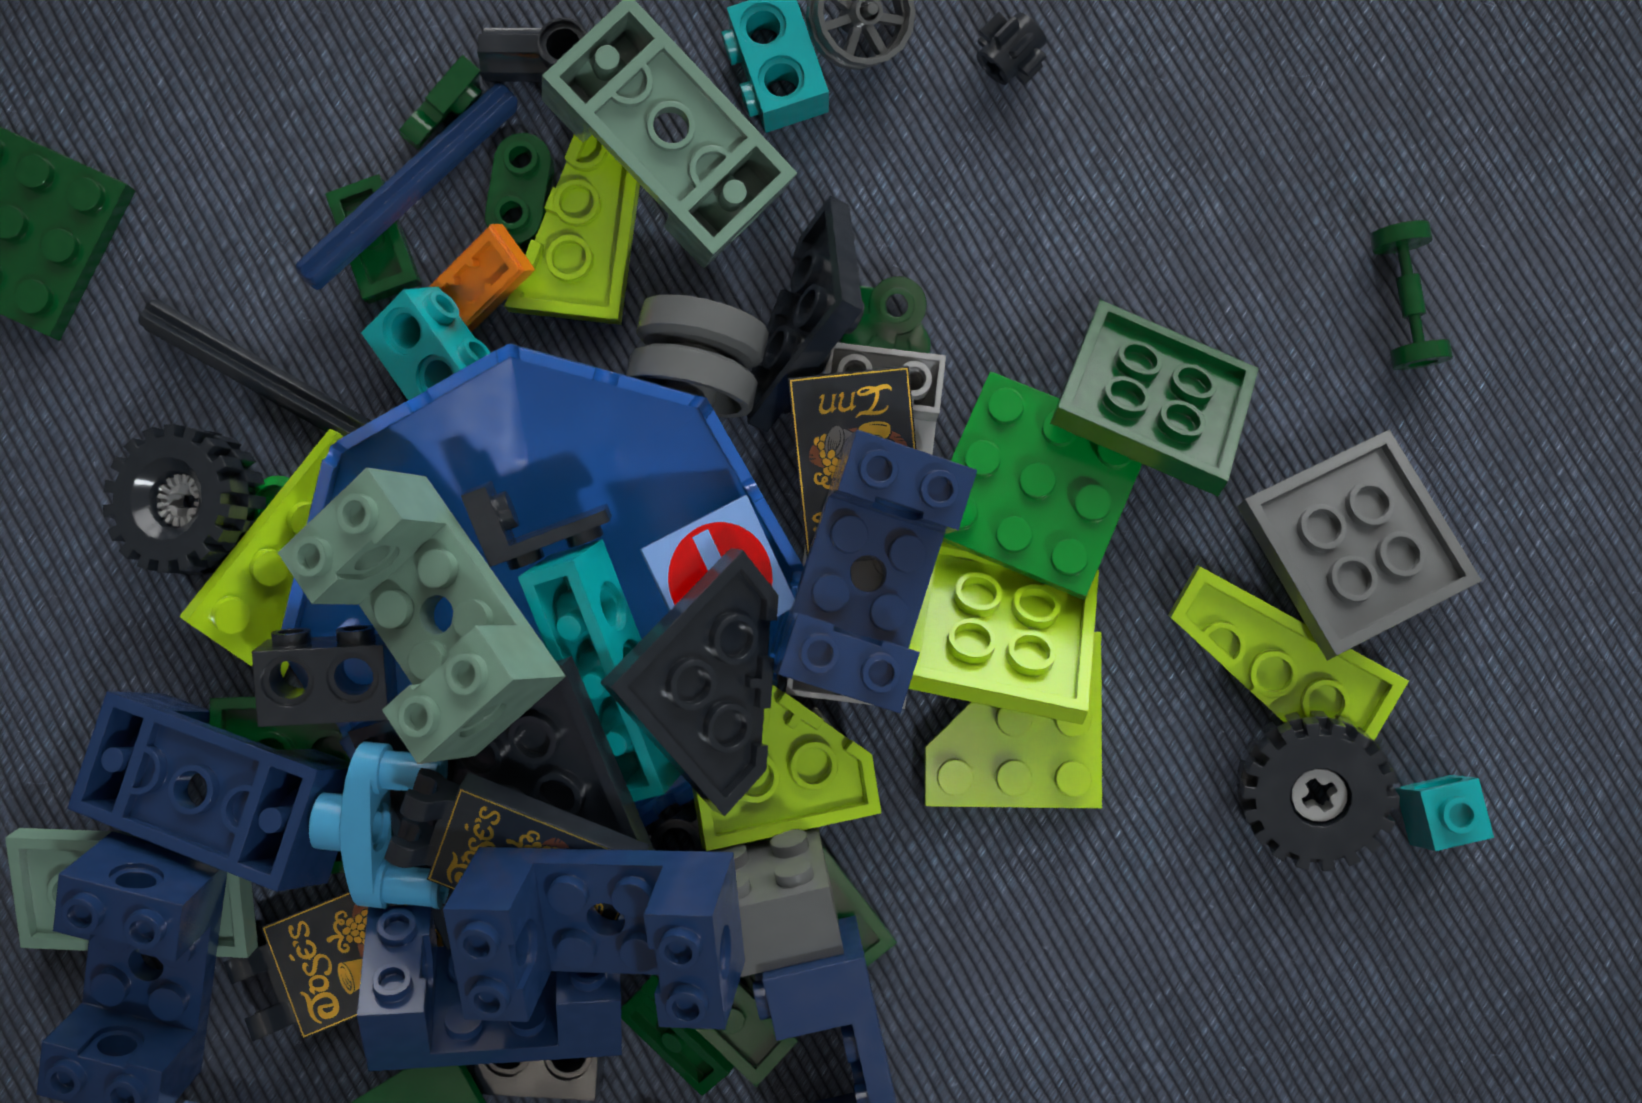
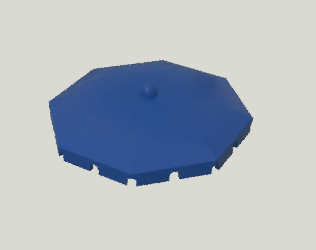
[281,344,804,827]

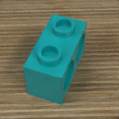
[721,0,829,133]
[361,286,490,401]

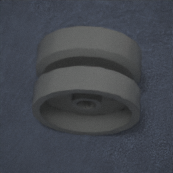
[626,295,769,418]

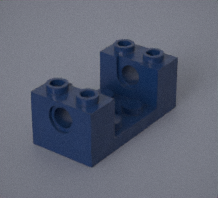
[773,429,977,714]
[67,691,350,892]
[37,831,227,1103]
[443,847,745,1030]
[357,905,622,1071]
[753,915,897,1103]

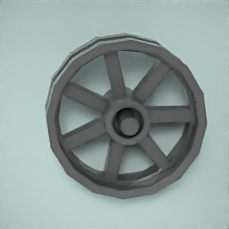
[805,0,916,70]

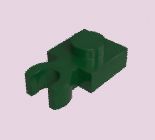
[399,54,482,151]

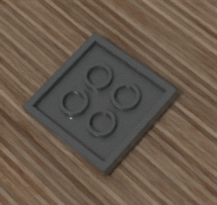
[1237,429,1482,661]

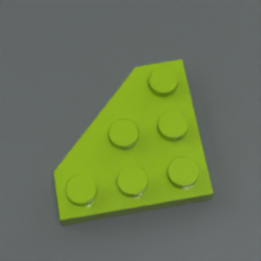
[924,632,1102,808]
[692,685,881,851]

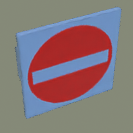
[639,495,794,617]

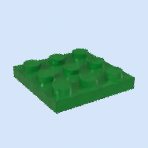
[942,371,1142,601]

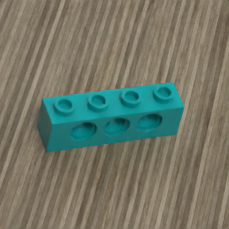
[518,539,681,802]

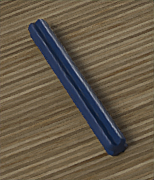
[295,83,518,290]

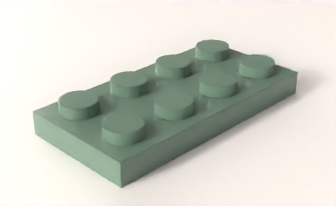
[5,828,258,958]

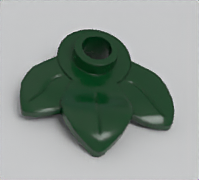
[841,276,931,354]

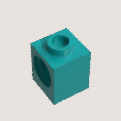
[1395,775,1494,851]

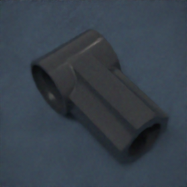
[477,17,586,82]

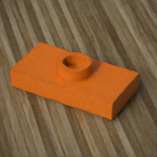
[429,224,535,332]

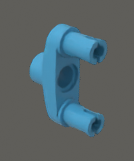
[309,742,449,909]

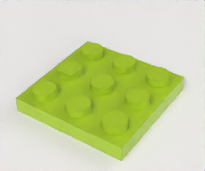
[908,542,1099,725]

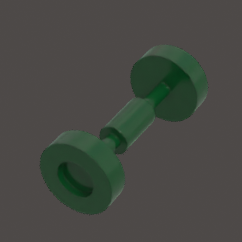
[1370,220,1453,370]

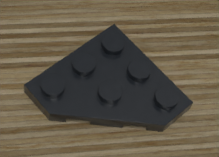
[747,195,864,432]
[600,548,779,816]

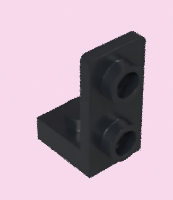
[461,481,612,570]

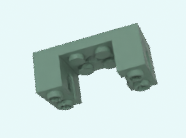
[542,0,797,269]
[278,468,566,764]

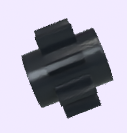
[976,12,1047,85]

